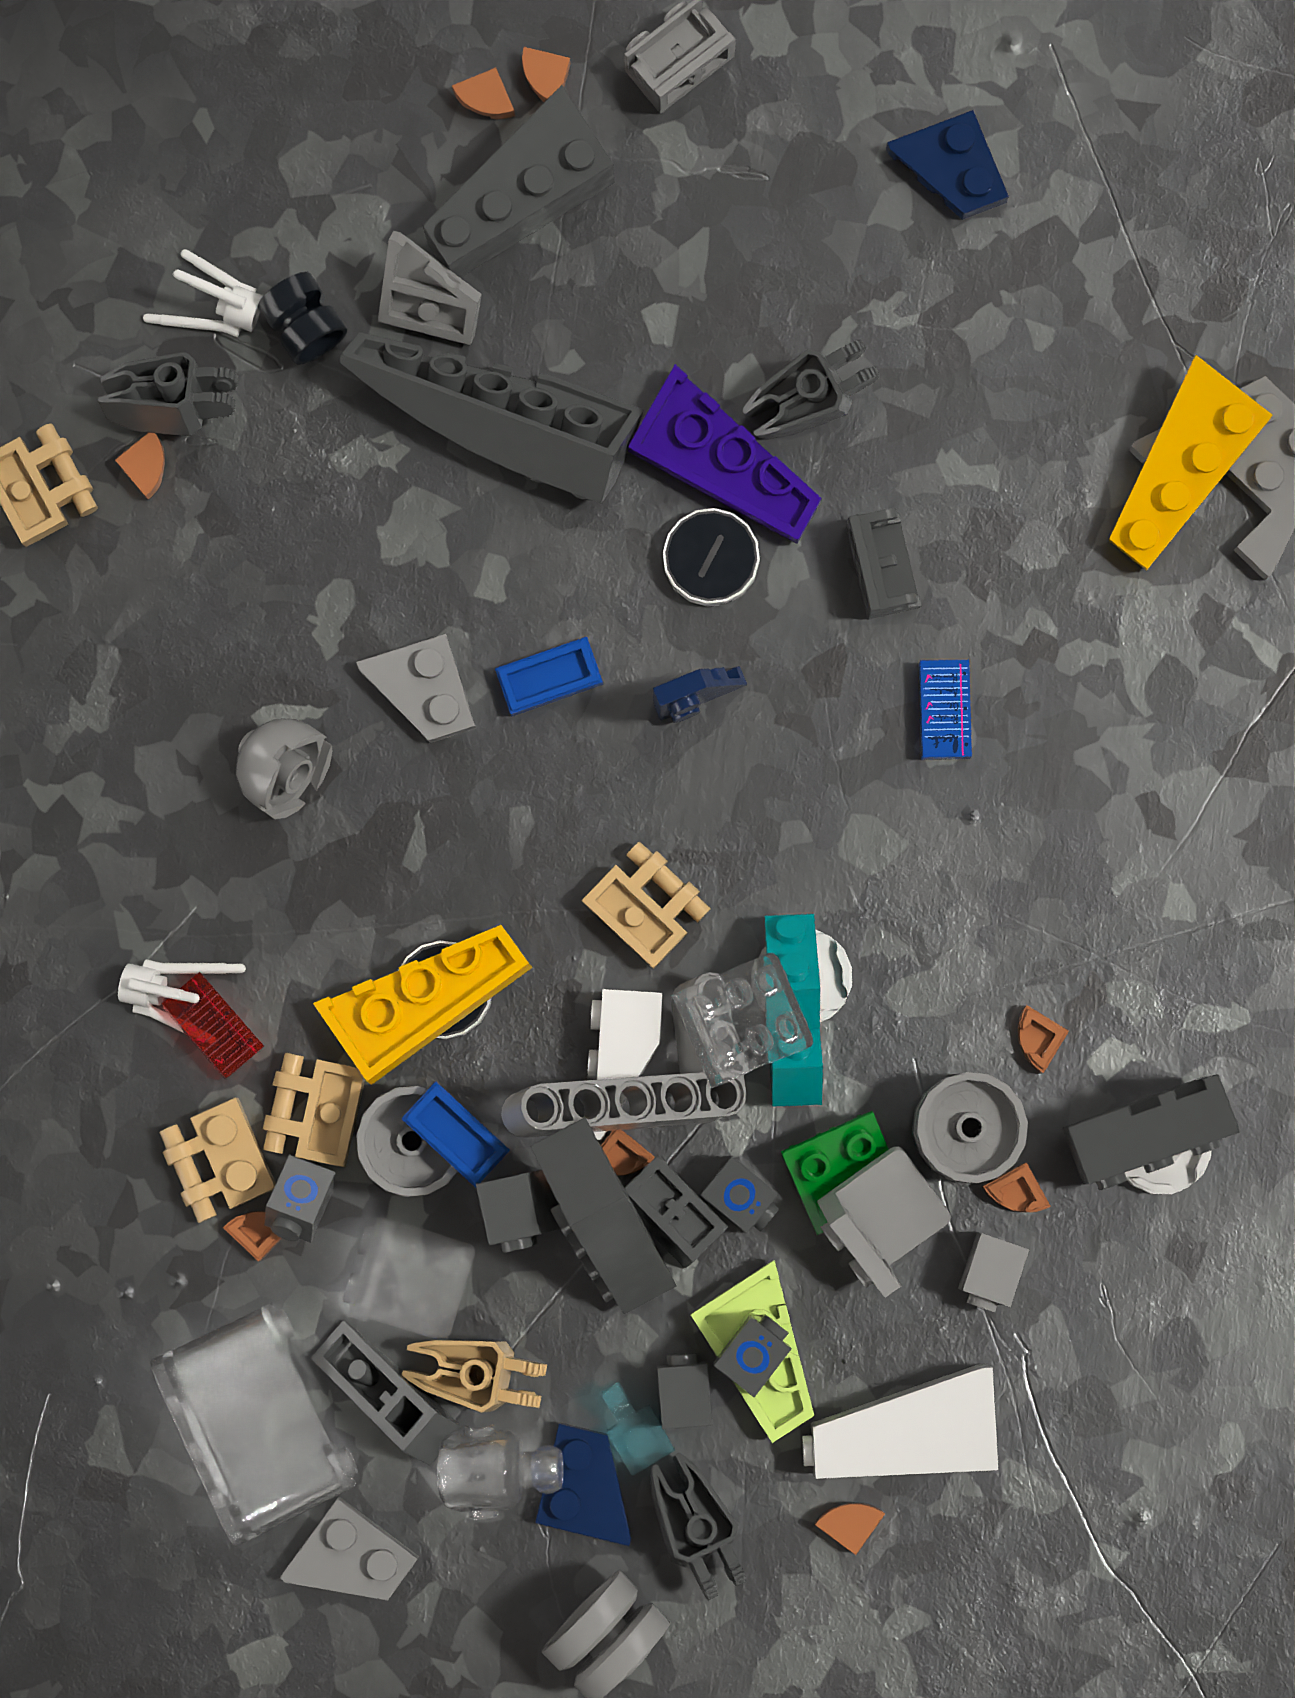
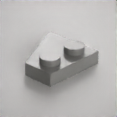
[378,231,482,345]
[356,634,476,743]
[280,1496,419,1601]

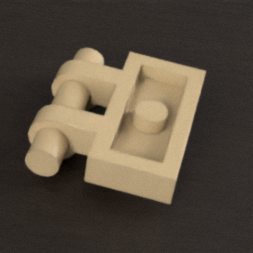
[0,424,98,547]
[582,841,711,969]
[263,1053,365,1167]
[159,1098,276,1223]

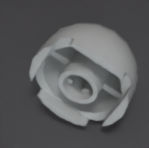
[236,718,333,819]

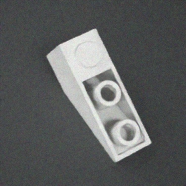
[587,989,663,1140]

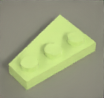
[690,1260,814,1443]

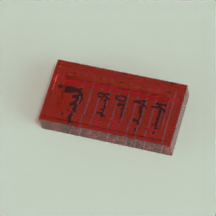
[161,972,264,1080]

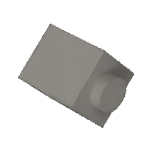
[958,1232,1029,1312]

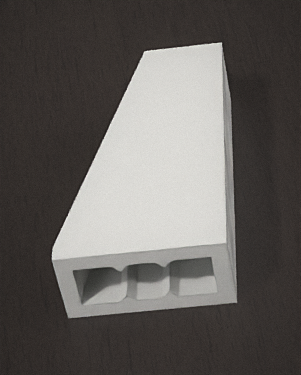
[802,1364,998,1479]

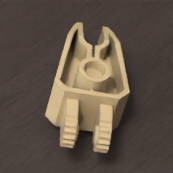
[402,1340,547,1413]

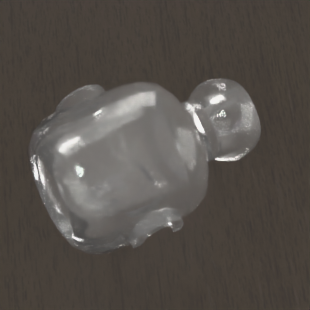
[437,1424,563,1519]

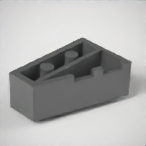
[1062,1074,1241,1190]
[476,1170,560,1253]

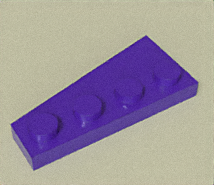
[628,364,822,544]

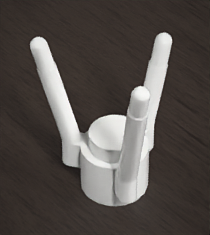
[143,249,263,337]
[118,959,246,1045]

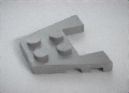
[1129,376,1295,580]

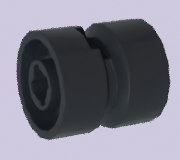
[258,272,347,365]

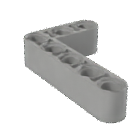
[501,972,746,1137]

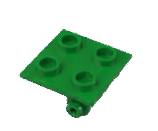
[781,1111,889,1235]

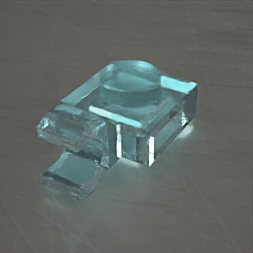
[602,1382,675,1476]

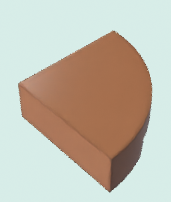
[522,47,571,102]
[452,68,515,120]
[115,432,165,500]
[1018,1005,1069,1074]
[601,1130,655,1176]
[982,1163,1051,1212]
[223,1211,282,1262]
[814,1503,885,1555]

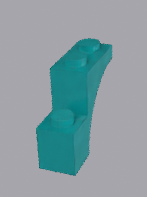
[765,914,823,1107]

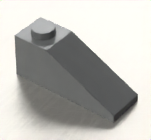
[311,1320,462,1466]

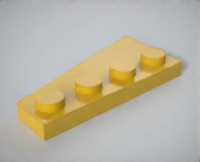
[1109,355,1273,571]
[313,925,532,1085]

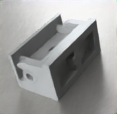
[624,0,736,114]

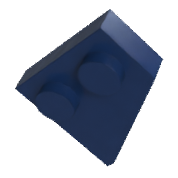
[886,110,1009,220]
[653,666,747,723]
[535,1422,631,1546]

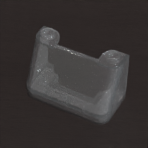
[151,1303,359,1547]

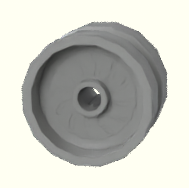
[912,1072,1028,1183]
[356,1085,458,1197]
[541,1570,670,1698]

